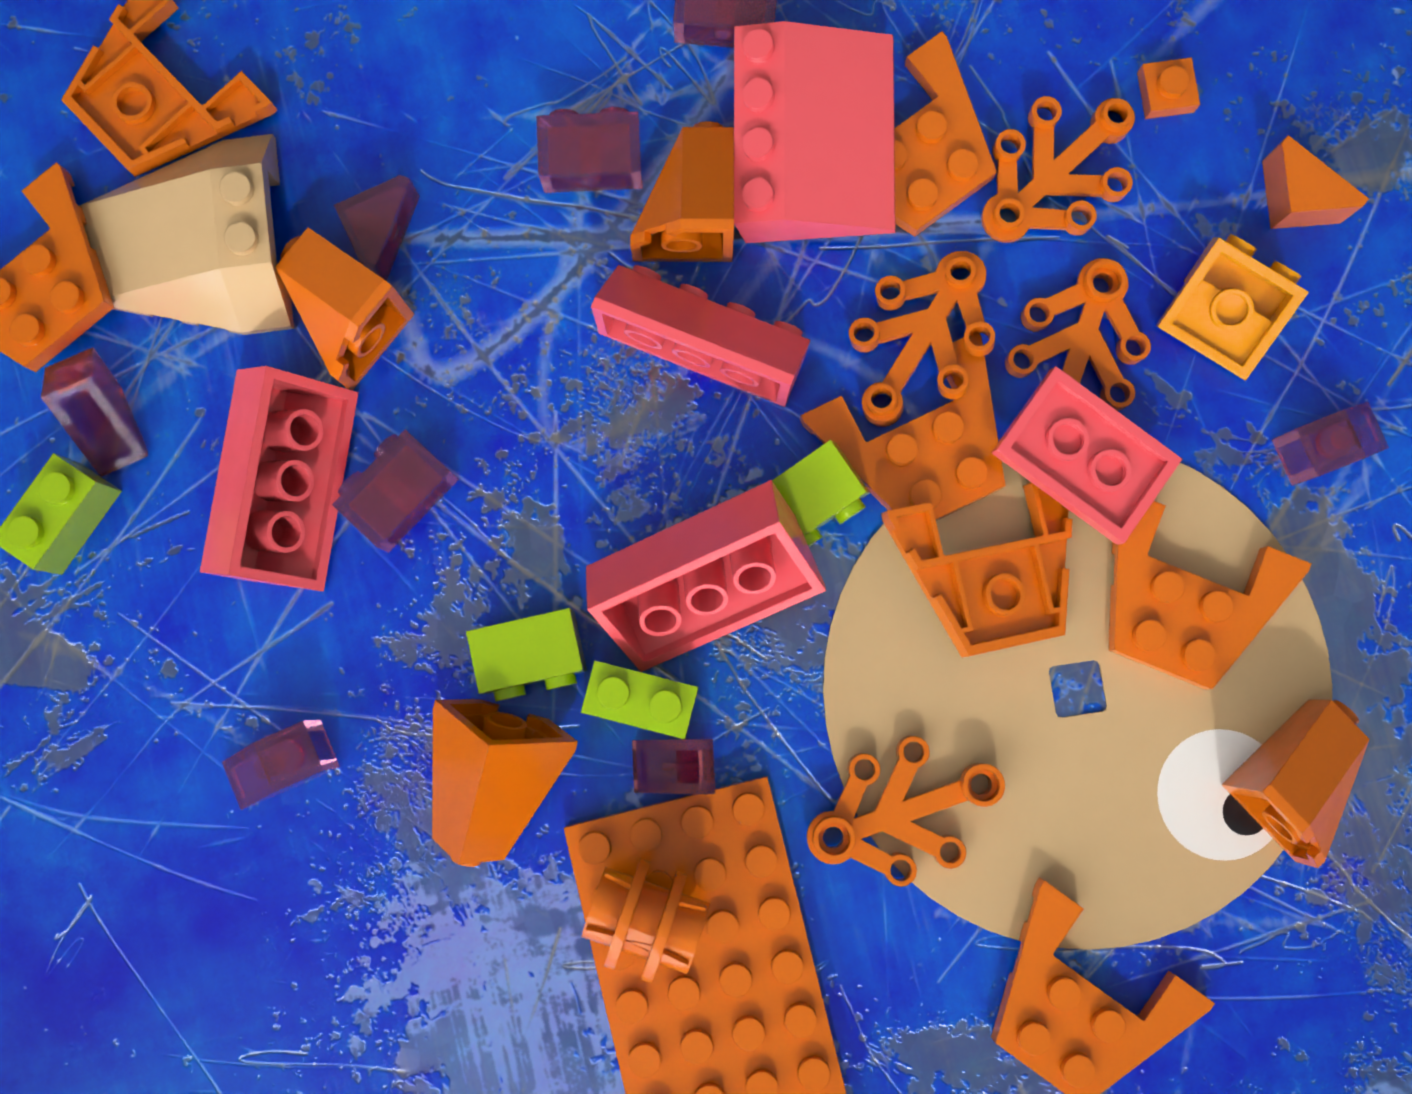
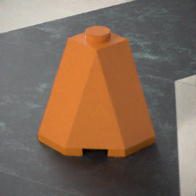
[630,121,734,262]
[275,227,415,391]
[432,699,578,867]
[1222,699,1370,868]

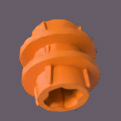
[581,858,710,983]

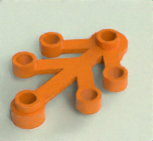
[981,96,1135,243]
[849,251,995,427]
[1005,258,1151,411]
[806,736,1005,887]

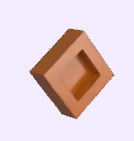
[1137,57,1200,119]

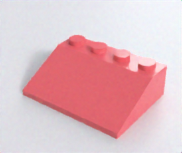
[734,21,896,243]

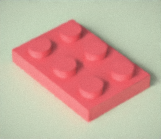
[991,366,1182,545]

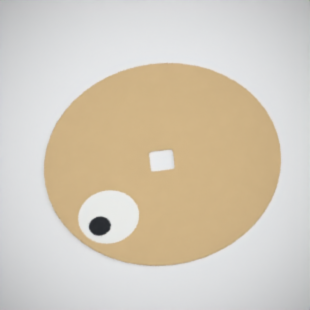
[823,461,1332,950]

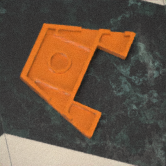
[61,0,277,177]
[895,31,997,237]
[0,162,114,372]
[800,333,1006,521]
[881,483,1073,657]
[1109,501,1312,690]
[991,877,1215,1094]

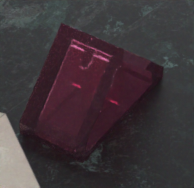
[334,175,420,281]
[632,736,715,795]

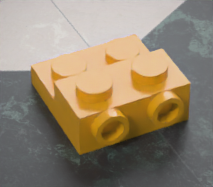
[1156,234,1309,381]

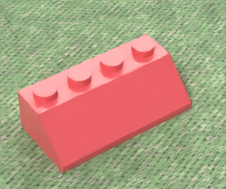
[591,265,810,407]
[200,366,359,592]
[586,480,826,672]

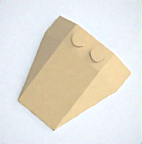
[80,134,294,335]

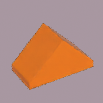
[1262,135,1369,229]

